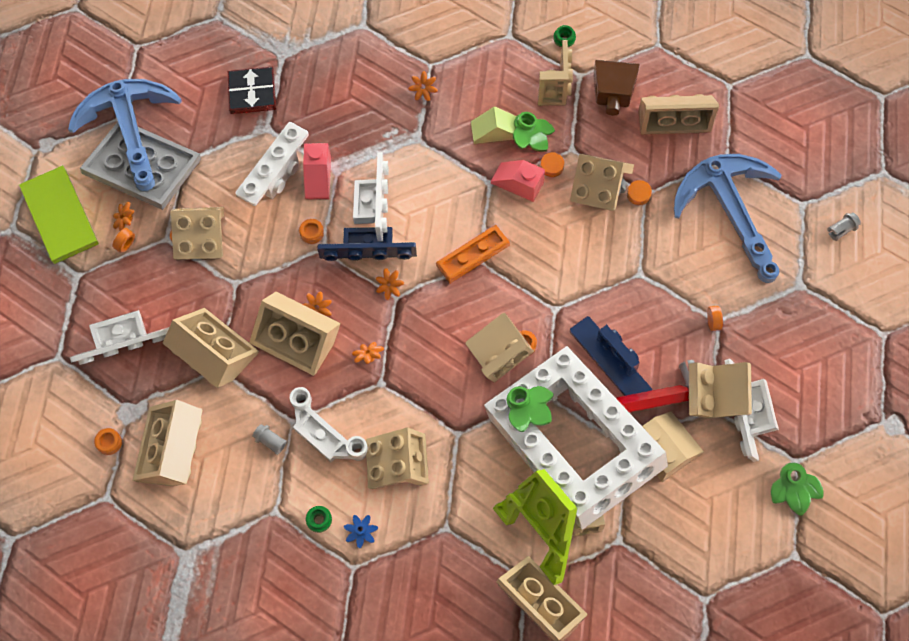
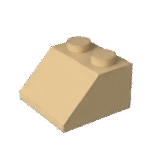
[642,412,704,482]

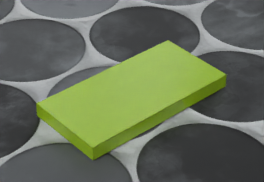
[19,165,99,264]

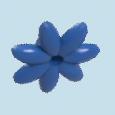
[344,515,378,549]

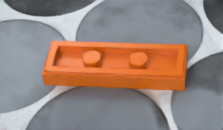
[436,225,510,284]

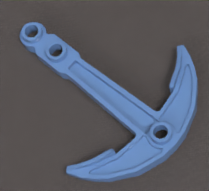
[68,79,182,191]
[674,154,782,283]

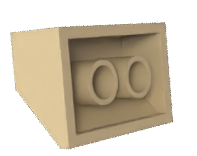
[639,94,719,134]
[249,292,341,376]
[163,308,259,388]
[132,400,203,486]
[496,556,588,641]

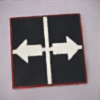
[227,66,277,114]

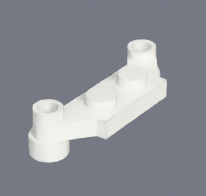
[290,387,368,462]

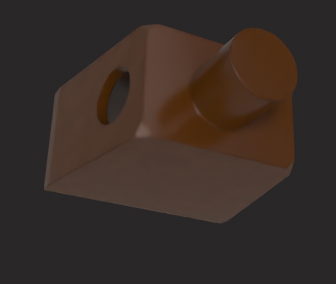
[593,60,640,116]

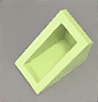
[471,107,516,144]

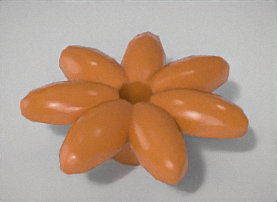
[408,71,438,101]
[113,202,134,231]
[376,268,404,300]
[302,291,332,316]
[352,342,384,364]

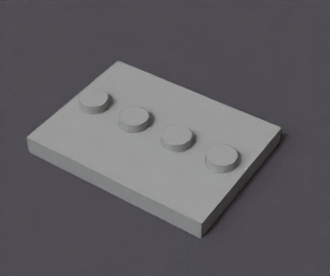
[80,122,201,210]

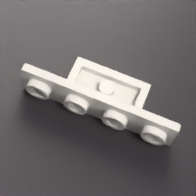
[235,122,309,206]
[353,152,389,241]
[70,310,169,365]
[724,359,779,462]

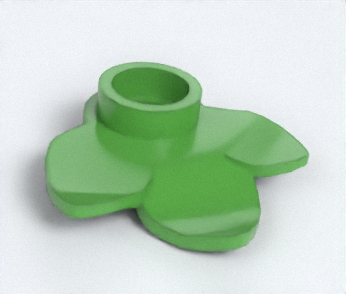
[513,112,555,152]
[506,386,554,432]
[771,463,824,516]

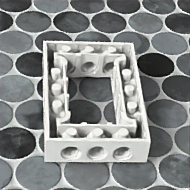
[484,346,668,530]

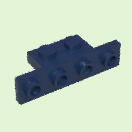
[317,227,417,261]
[570,316,653,396]

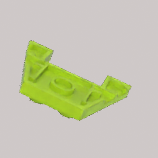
[493,469,577,585]

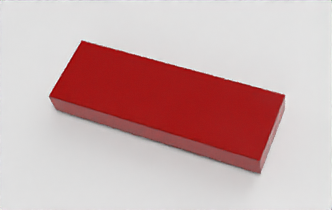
[615,385,689,412]

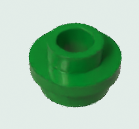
[553,25,576,47]
[305,506,332,533]

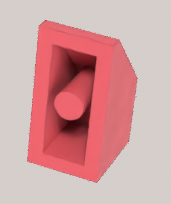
[303,143,331,199]
[491,160,545,202]

